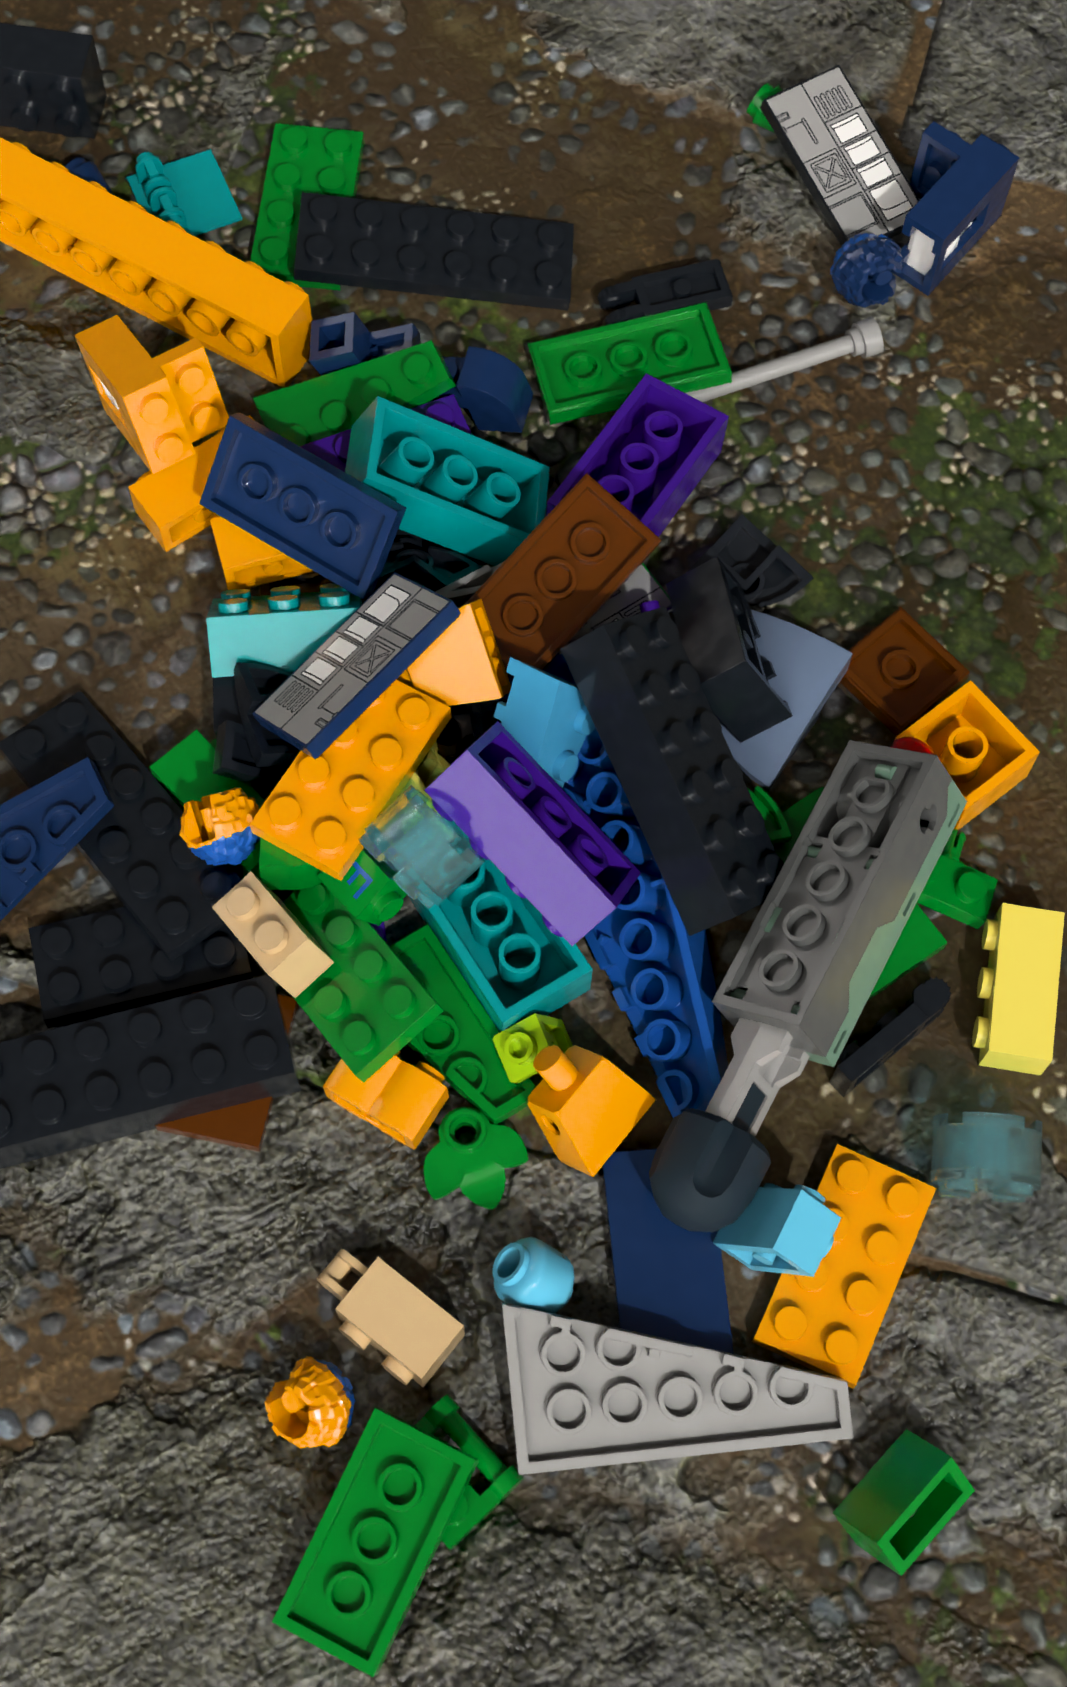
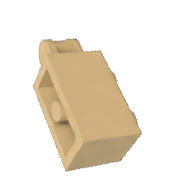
[316,1248,465,1387]

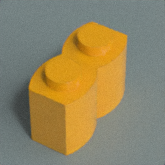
[322,1051,449,1150]

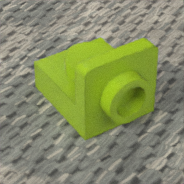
[493,1013,573,1084]

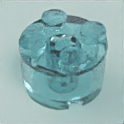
[359,784,485,909]
[931,1112,1043,1203]

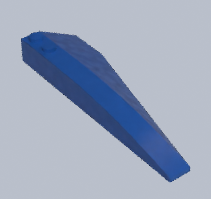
[490,654,728,1118]

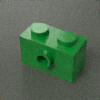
[833,1429,975,1576]

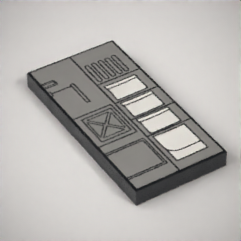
[760,65,920,247]

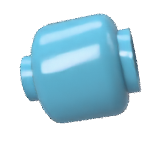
[493,1237,574,1313]

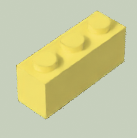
[972,903,1065,1075]

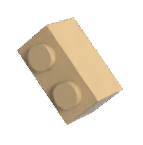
[212,872,334,998]

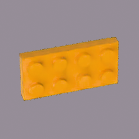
[249,679,452,881]
[752,1144,936,1389]

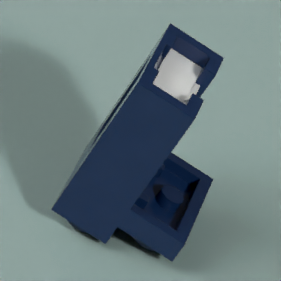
[891,121,1019,296]

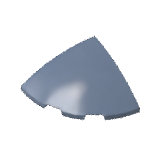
[717,609,853,791]

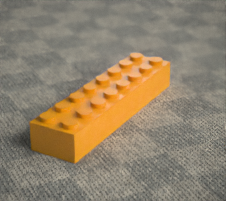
[0,137,312,388]

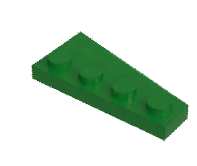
[253,340,456,446]
[390,924,536,1125]

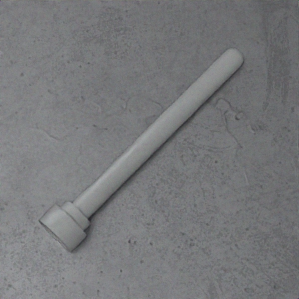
[686,317,884,402]

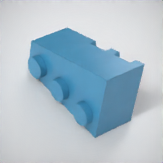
[494,657,595,788]

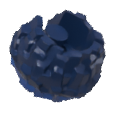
[830,233,903,308]

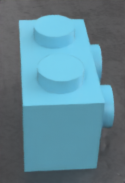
[713,1183,841,1277]

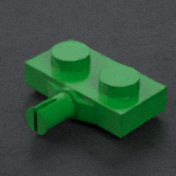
[917,829,998,929]

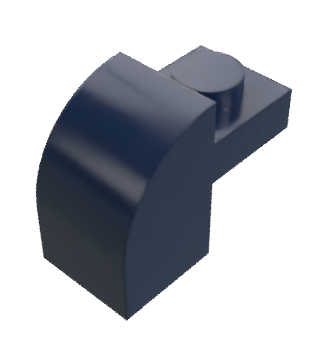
[309,312,420,376]
[427,346,533,433]

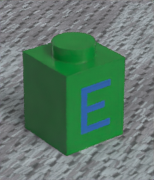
[317,844,413,926]

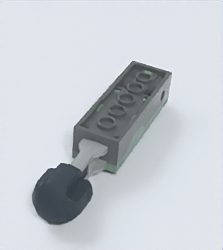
[649,737,967,1232]

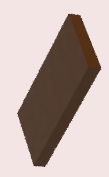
[463,473,661,678]

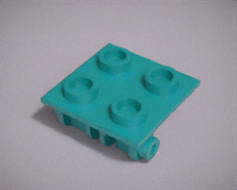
[126,149,243,236]

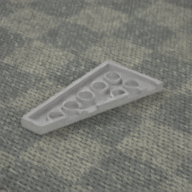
[502,1302,853,1475]

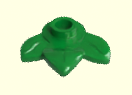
[424,1107,528,1209]

